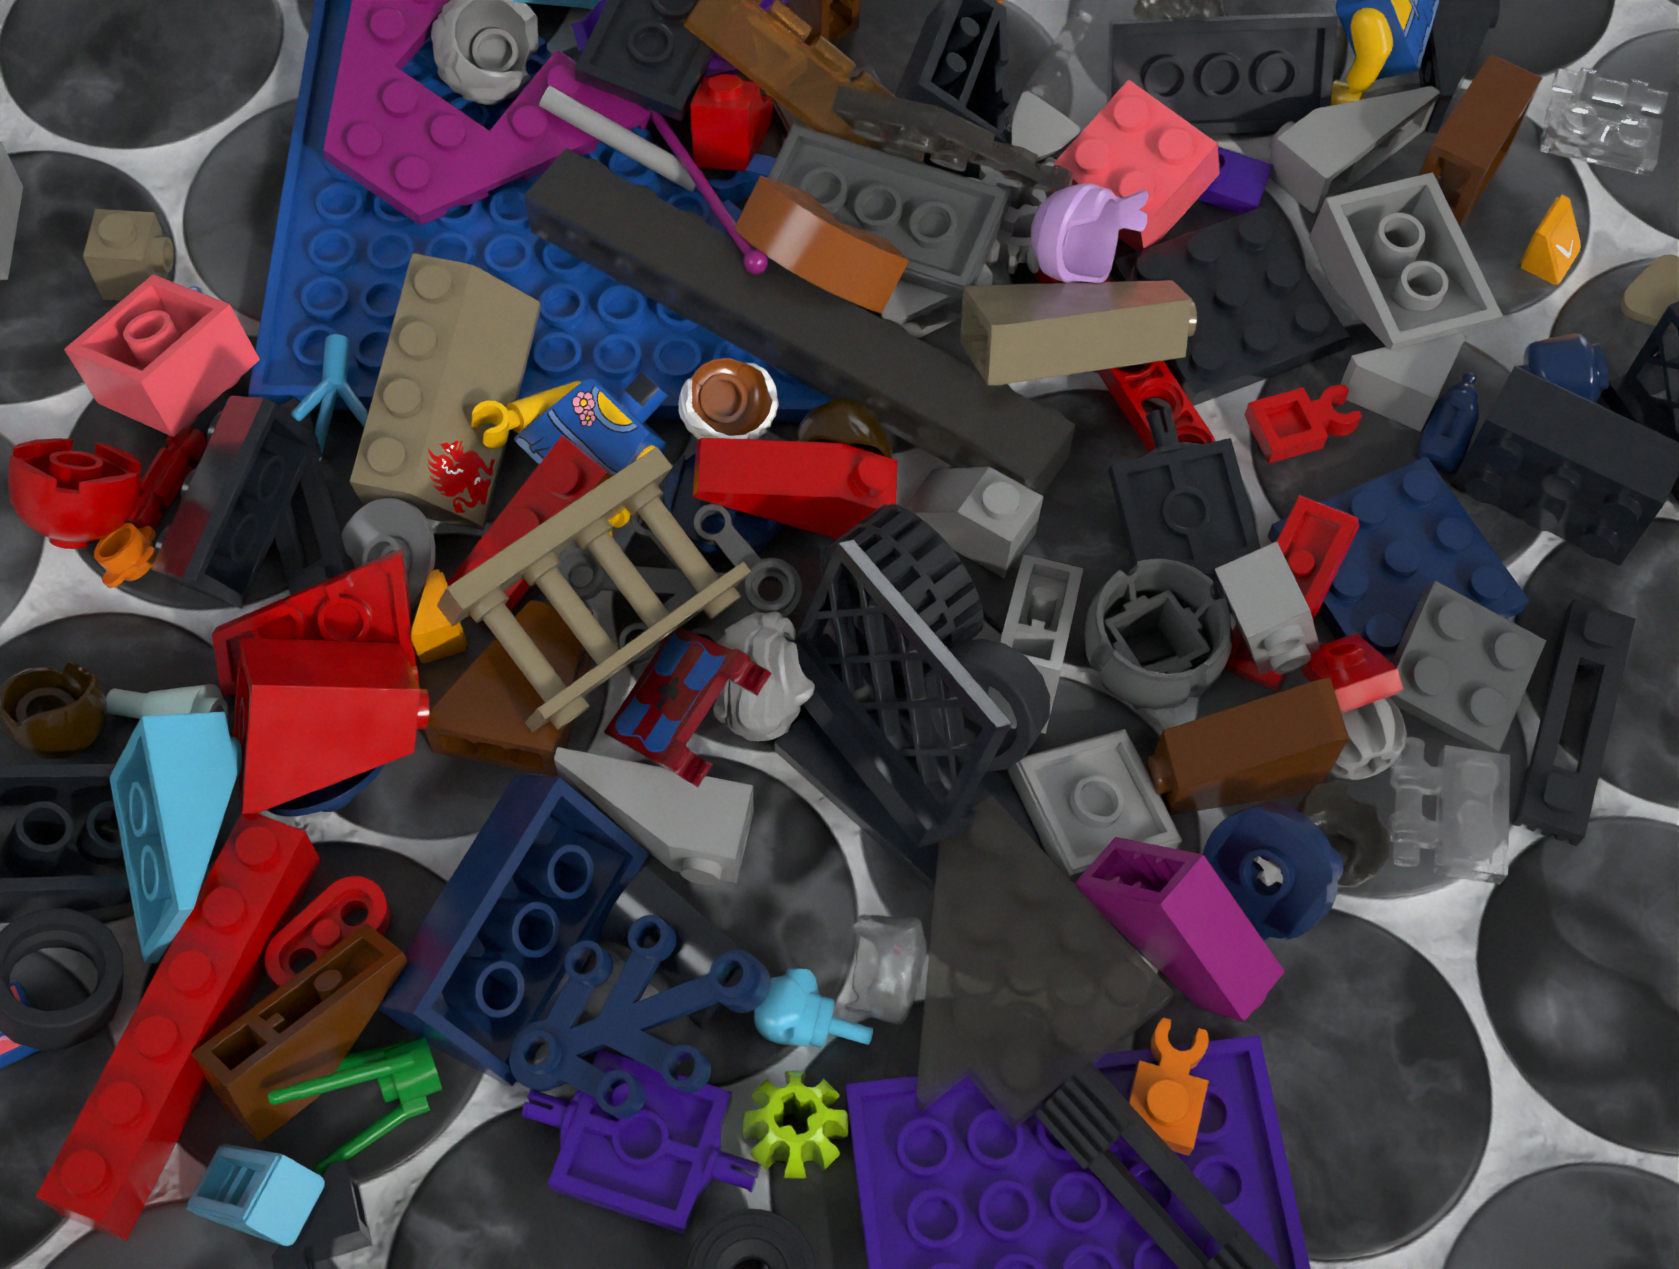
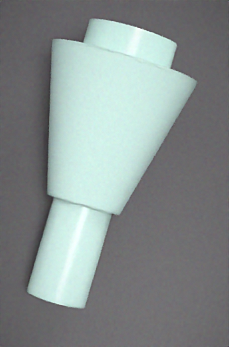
[106,684,229,722]

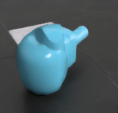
[754,968,873,1048]

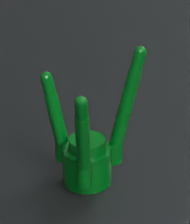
[267,1036,442,1176]

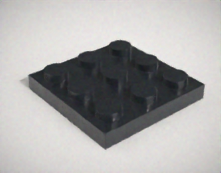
[1110,206,1350,406]

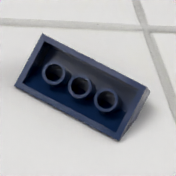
[377,775,649,1086]

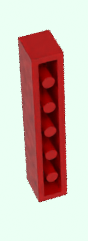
[36,813,321,1241]

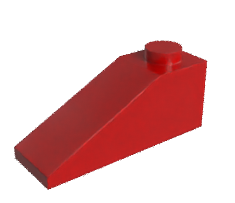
[692,438,898,539]

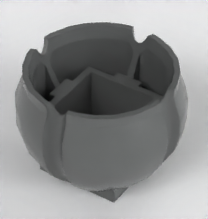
[1083,559,1233,710]

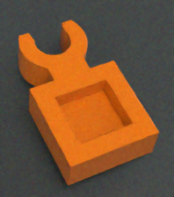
[1128,1018,1209,1156]

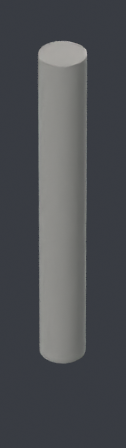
[539,86,703,193]

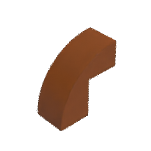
[734,175,909,313]

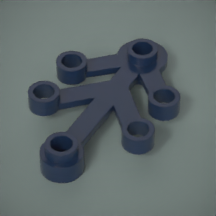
[509,915,771,1119]

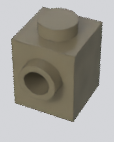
[83,209,174,301]

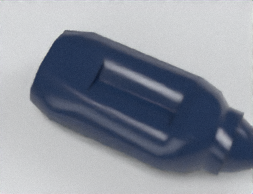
[1419,371,1479,472]

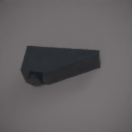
[1418,0,1500,133]

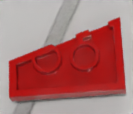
[212,548,419,696]

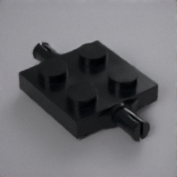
[1108,408,1261,600]

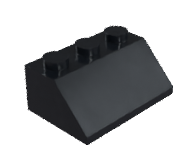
[151,396,318,609]

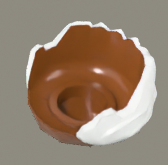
[678,358,779,440]

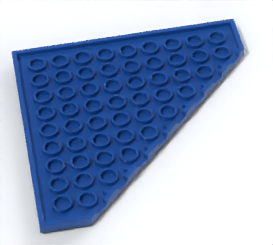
[248,0,858,422]

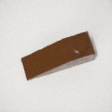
[191,923,408,1143]

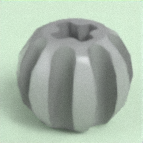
[1329,697,1407,780]

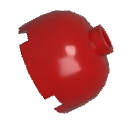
[8,438,141,549]

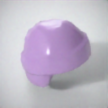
[1031,183,1149,283]

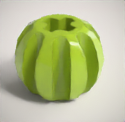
[742,1071,848,1179]

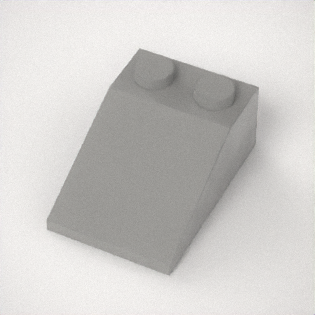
[1309,172,1503,350]

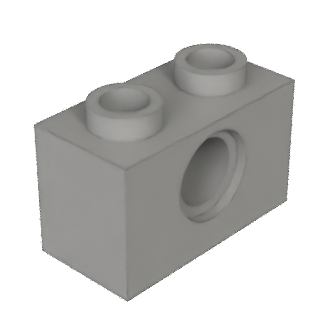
[1215,541,1320,675]

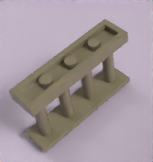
[437,447,751,733]

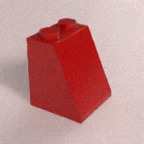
[233,638,429,814]

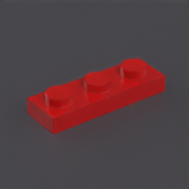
[447,435,614,612]
[1224,495,1360,692]

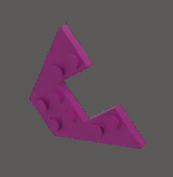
[323,0,651,225]

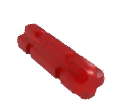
[126,426,207,530]

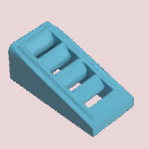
[187,1143,324,1246]

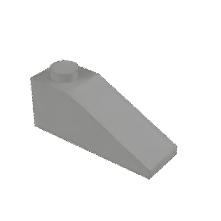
[1269,86,1440,215]
[987,554,1084,734]
[554,747,754,885]

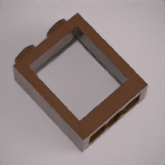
[1419,54,1543,229]

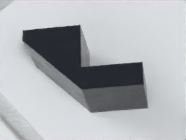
[272,1159,373,1269]

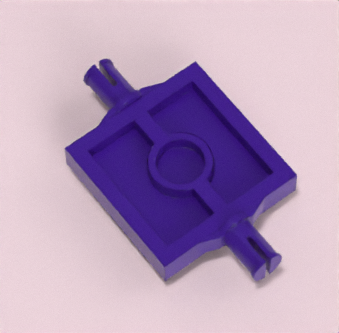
[522,1050,761,1235]

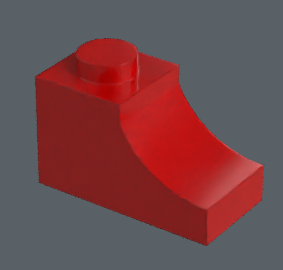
[690,74,773,172]

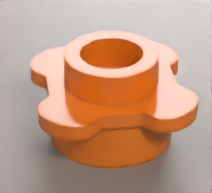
[94,523,156,588]

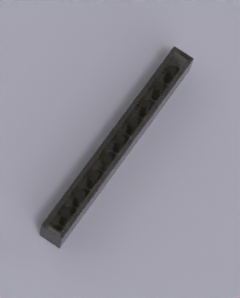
[524,148,1076,495]

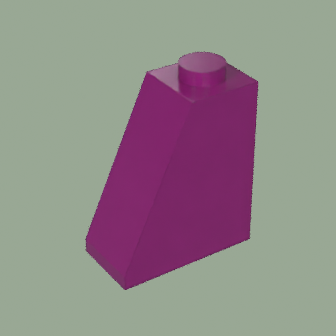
[1074,837,1285,1022]

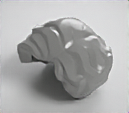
[431,0,539,105]
[710,611,815,741]

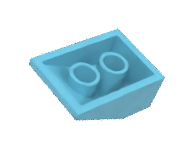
[109,712,242,964]

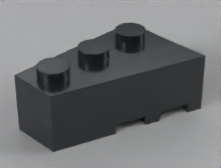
[884,0,1012,180]

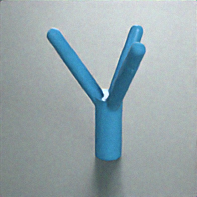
[290,334,369,461]

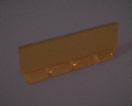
[684,0,894,150]

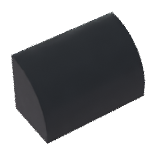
[602,866,743,1029]

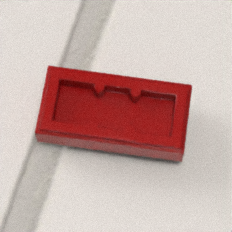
[1300,633,1404,713]

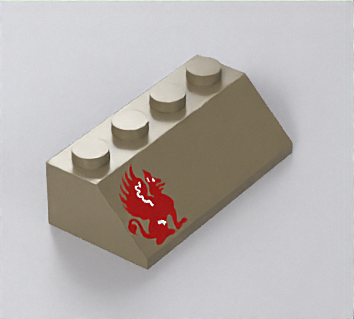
[350,253,541,530]

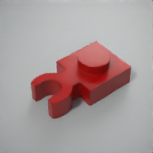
[1244,385,1362,464]

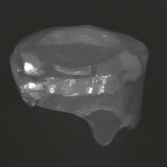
[845,914,927,1025]

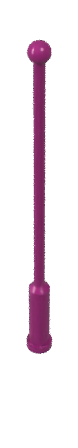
[642,106,768,274]

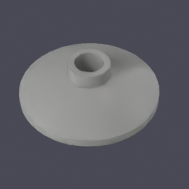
[341,498,435,609]

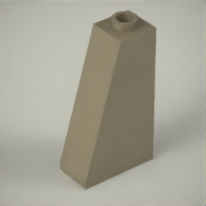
[960,280,1197,385]

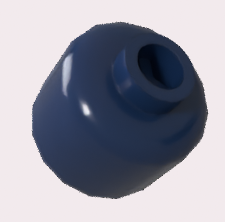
[1517,333,1609,403]

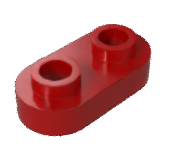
[265,876,391,988]

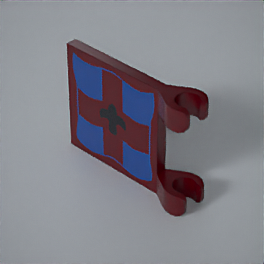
[604,627,772,788]

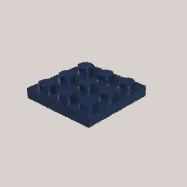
[1267,456,1530,662]

